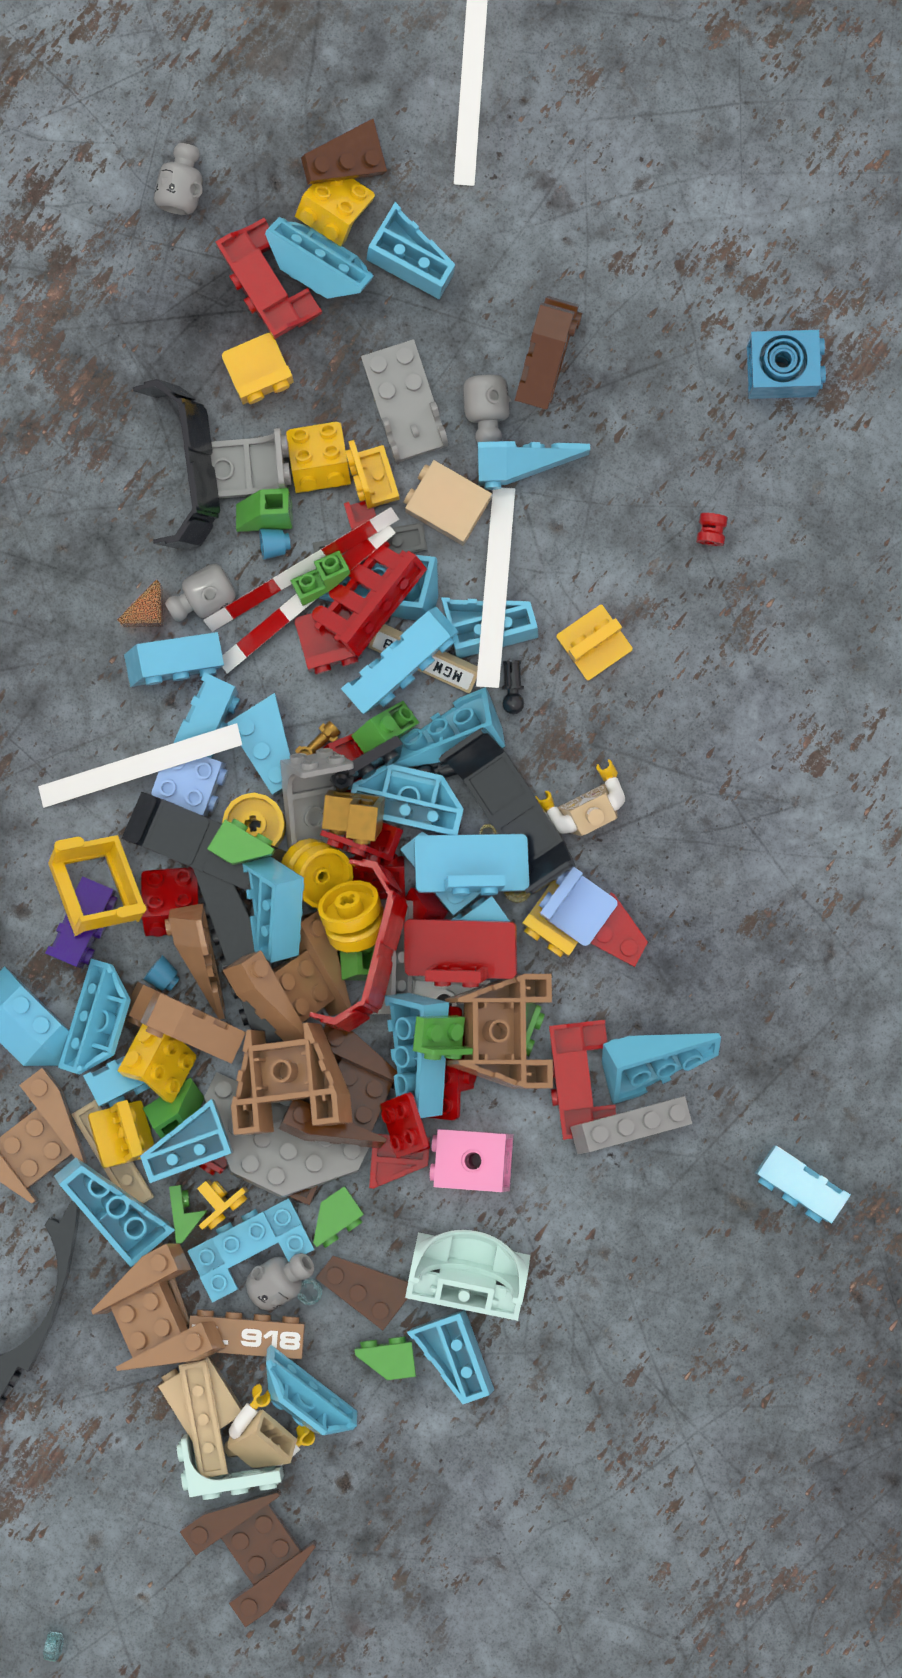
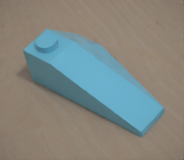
[477,441,590,490]
[319,555,438,620]
[393,687,505,767]
[602,1033,721,1104]

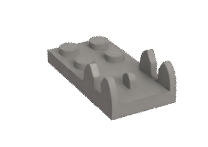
[361,339,448,463]

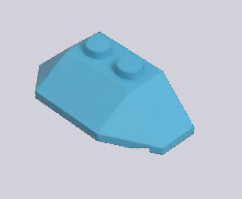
[265,217,374,299]
[351,764,464,835]
[58,959,131,1075]
[0,966,69,1066]
[266,1345,357,1435]

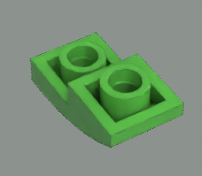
[290,551,350,606]

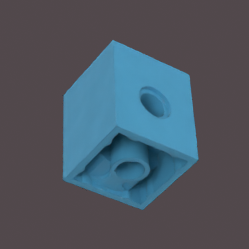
[747,330,826,399]

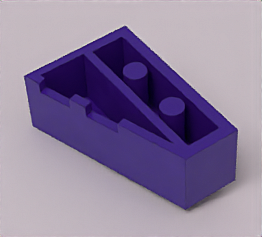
[45,876,118,969]

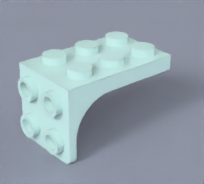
[177,1434,284,1500]

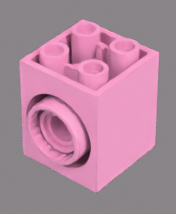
[430,1129,514,1192]

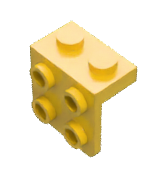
[295,179,375,247]
[222,333,294,405]
[286,422,351,493]
[345,440,400,509]
[522,880,578,958]
[117,1024,196,1103]

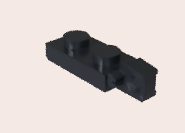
[330,736,403,793]

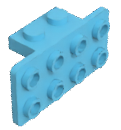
[414,834,529,896]

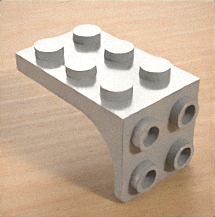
[211,428,291,499]
[280,748,354,848]

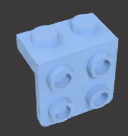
[151,757,228,816]
[539,867,617,946]

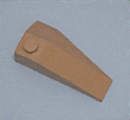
[165,903,226,1020]

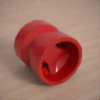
[696,513,728,546]

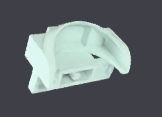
[405,1230,530,1321]

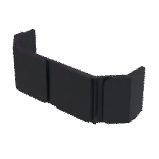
[133,379,220,549]
[438,727,576,895]
[121,791,286,890]

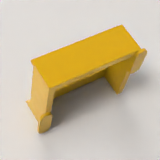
[48,835,146,936]

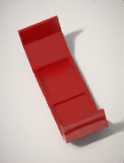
[309,859,408,1032]

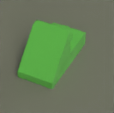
[169,1184,209,1244]

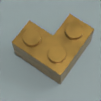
[322,790,385,844]

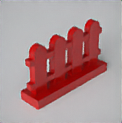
[312,541,427,657]

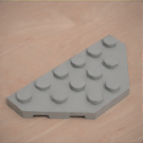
[204,1072,369,1198]

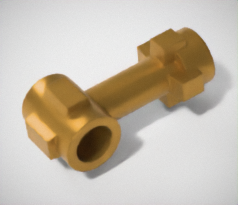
[295,721,341,755]

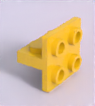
[556,605,633,681]
[88,1100,155,1169]
[197,1180,249,1230]

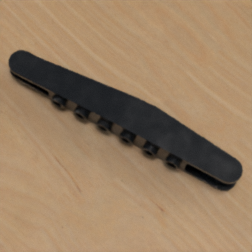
[193,868,301,1106]

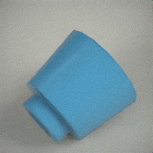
[259,529,291,560]
[143,955,180,991]

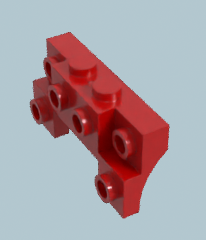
[216,218,323,340]
[549,1020,616,1140]

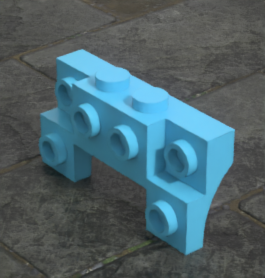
[188,1198,314,1303]

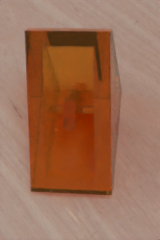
[117,579,163,627]

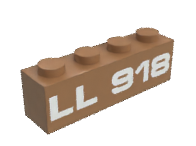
[189,1309,305,1359]

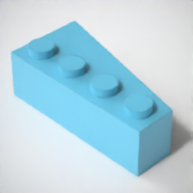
[341,607,458,714]
[385,993,449,1118]
[54,1158,175,1267]

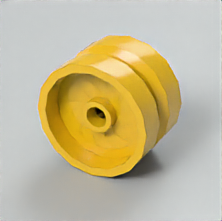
[222,793,286,848]
[281,838,353,908]
[318,880,384,953]

